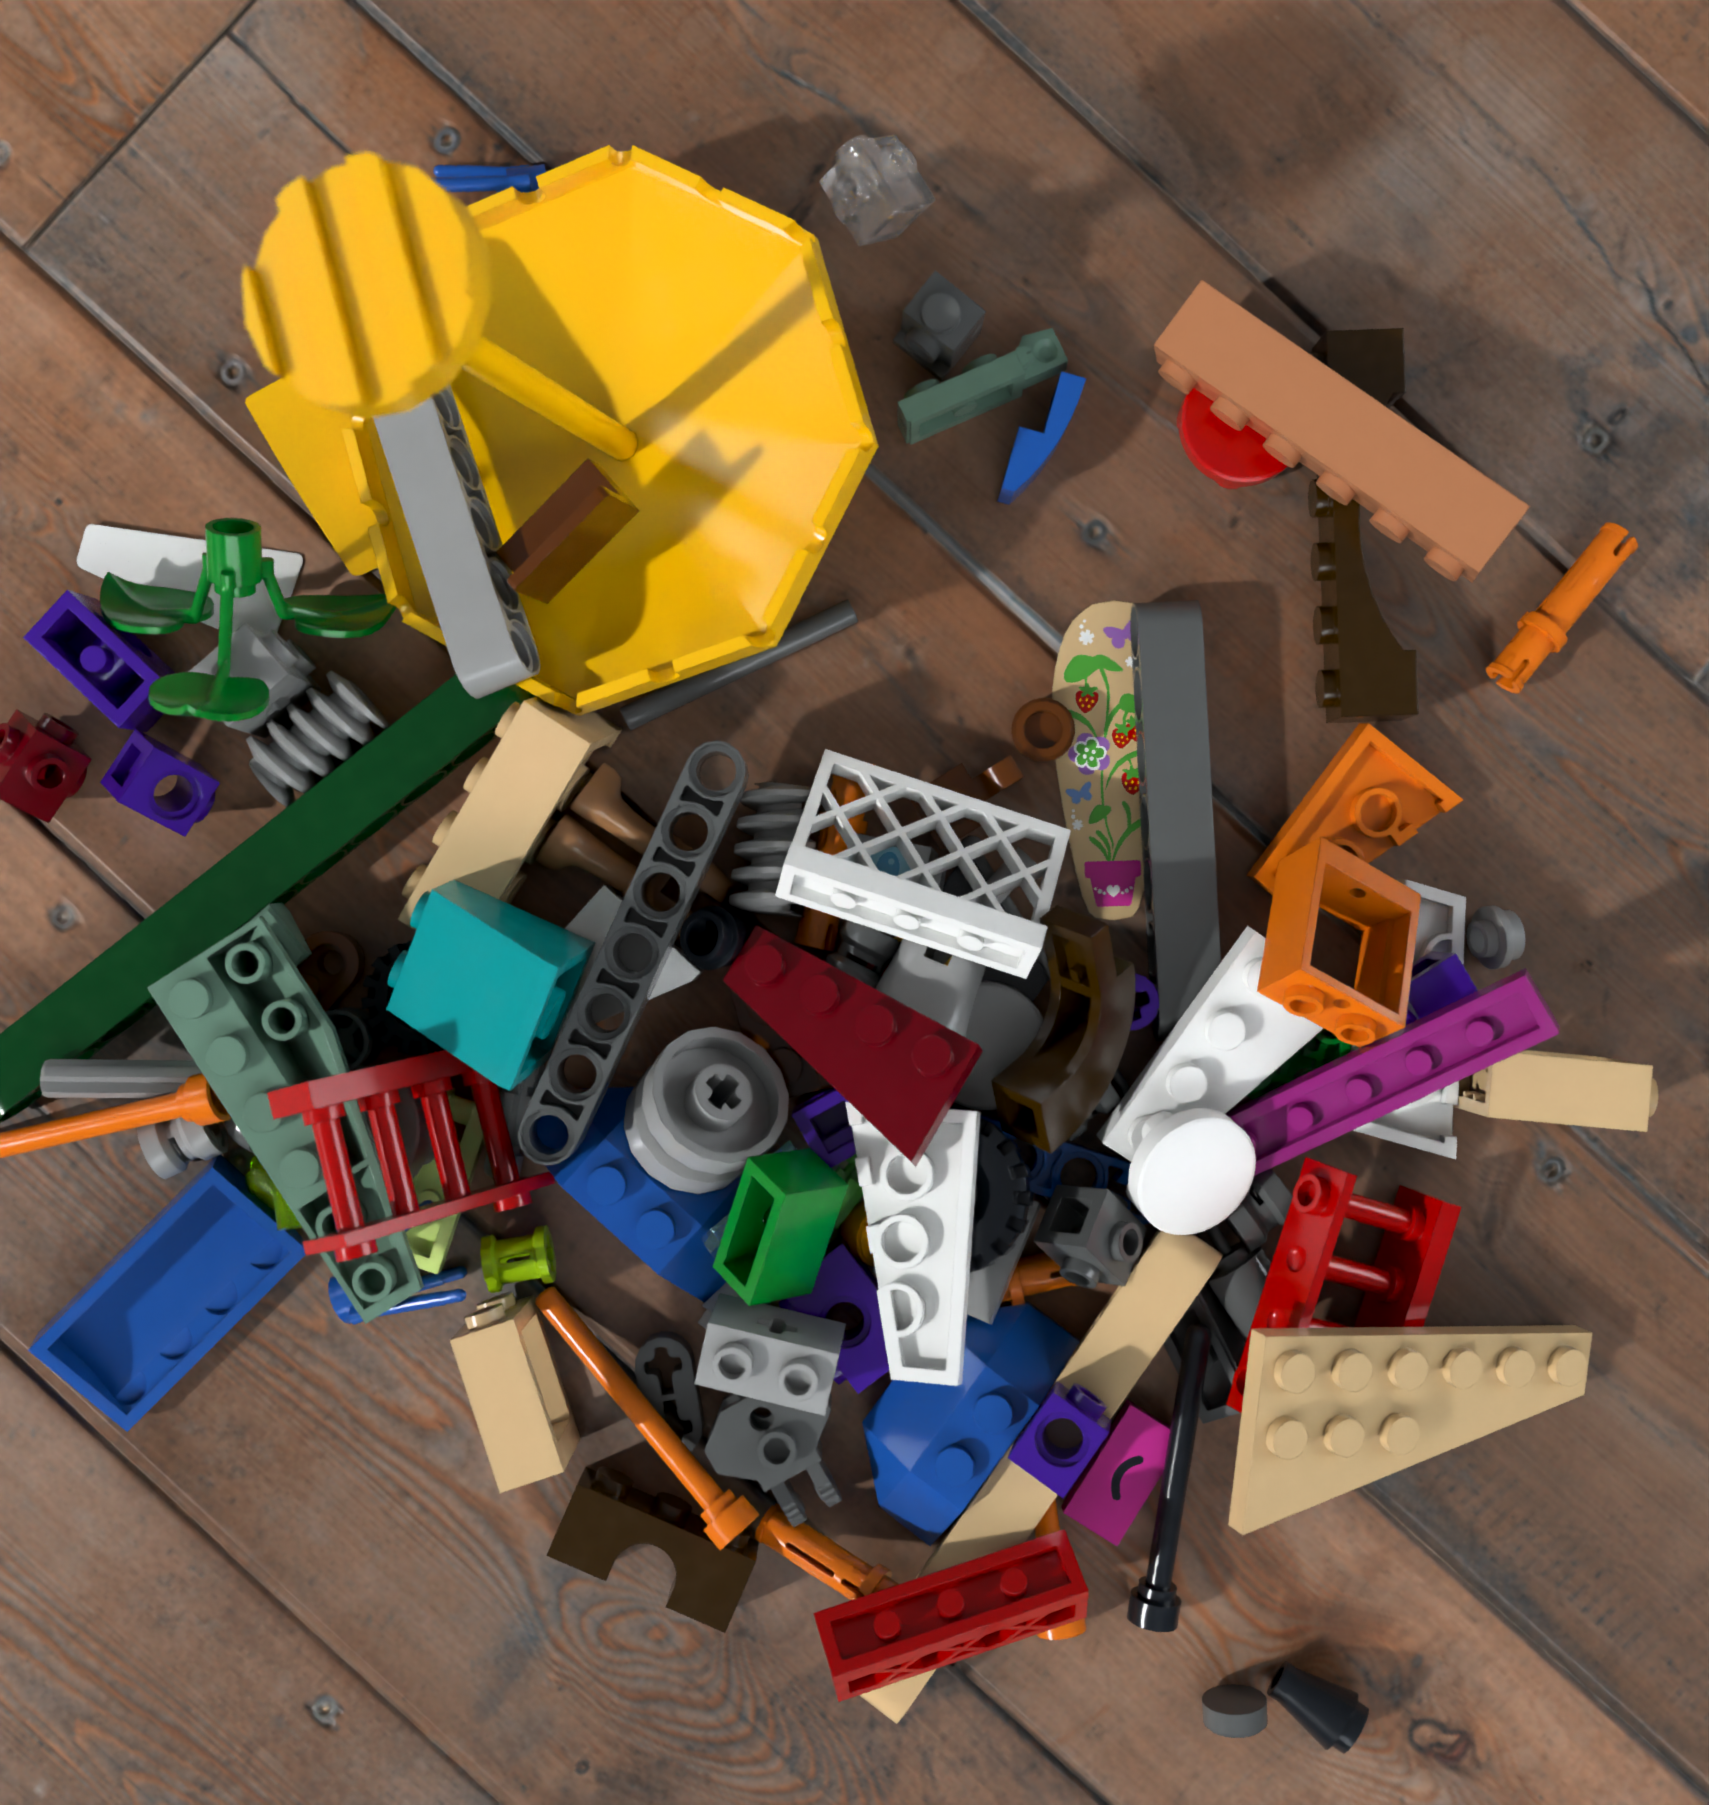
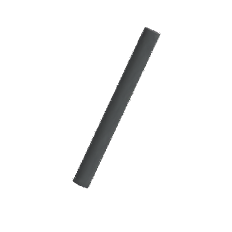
[620,599,858,731]

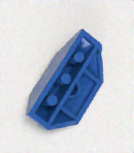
[537,1086,742,1303]
[862,1301,1080,1546]

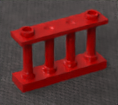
[267,1050,555,1262]
[1226,1157,1462,1413]

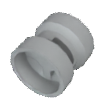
[137,1118,229,1179]

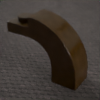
[991,905,1135,1154]

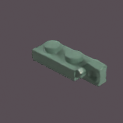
[897,328,1068,445]

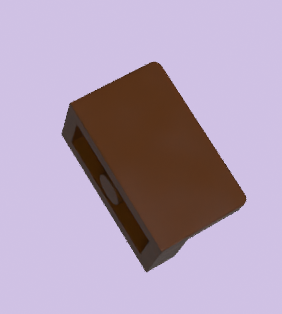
[496,458,639,604]

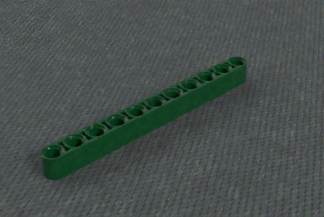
[0,674,536,1123]

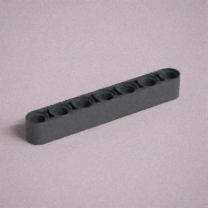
[1130,600,1221,1041]
[518,740,749,1166]

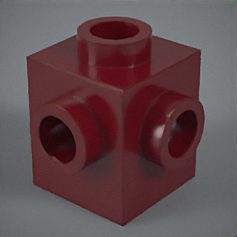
[0,709,92,823]

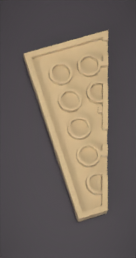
[1228,1325,1592,1535]

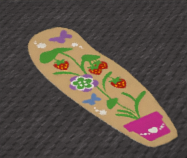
[1052,601,1144,920]

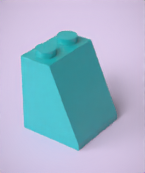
[386,880,595,1091]

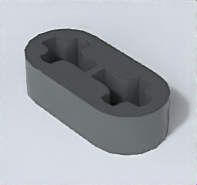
[635,1331,704,1452]

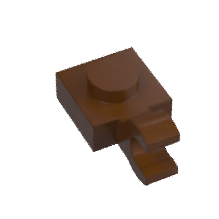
[910,755,1024,850]

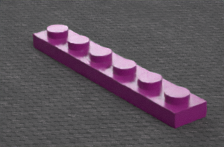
[1225,968,1560,1176]

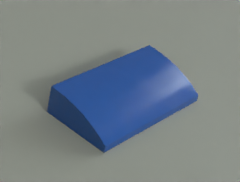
[28,1155,305,1432]

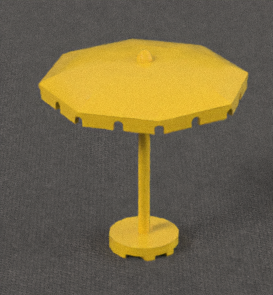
[242,145,878,716]

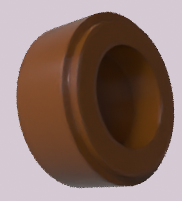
[1011,698,1075,763]

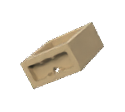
[1453,1050,1658,1132]
[450,1291,581,1493]

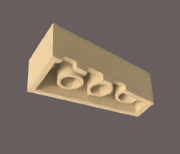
[398,696,622,931]

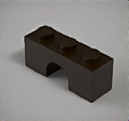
[546,1467,759,1633]

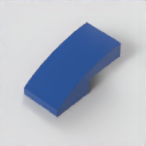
[997,371,1086,505]

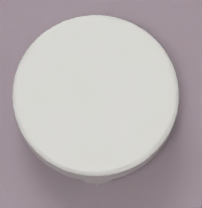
[1126,1108,1256,1235]

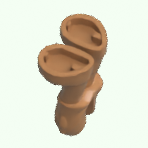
[535,762,734,939]

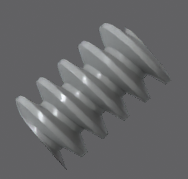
[246,671,391,808]
[728,782,817,917]

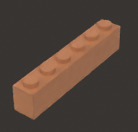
[1154,280,1530,583]

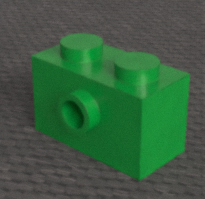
[713,1148,849,1306]

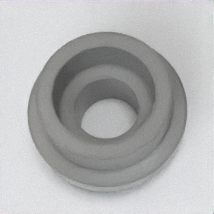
[1466,905,1525,970]

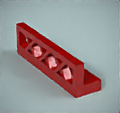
[813,1529,1089,1702]

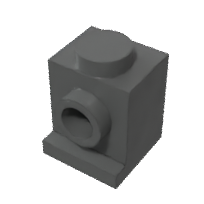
[893,271,986,382]

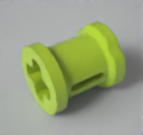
[480,1225,556,1293]

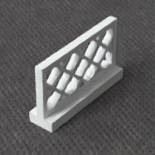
[775,749,1071,979]

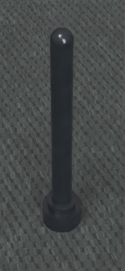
[1127,1323,1212,1632]

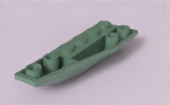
[147,916,424,1324]

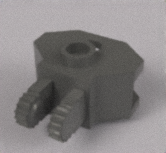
[704,1393,843,1527]

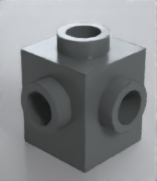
[1033,1184,1147,1288]

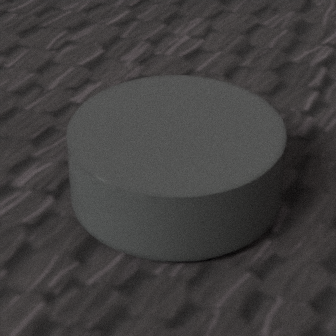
[1202,1684,1268,1738]

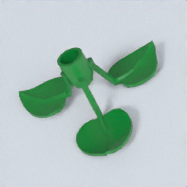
[100,518,397,722]

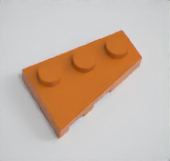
[1246,723,1464,896]

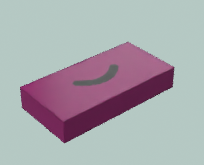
[1061,1399,1171,1546]

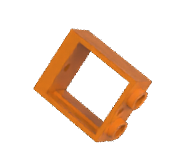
[1257,836,1421,1048]

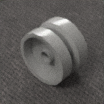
[623,1027,789,1194]

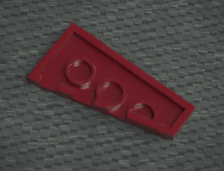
[723,925,983,1167]

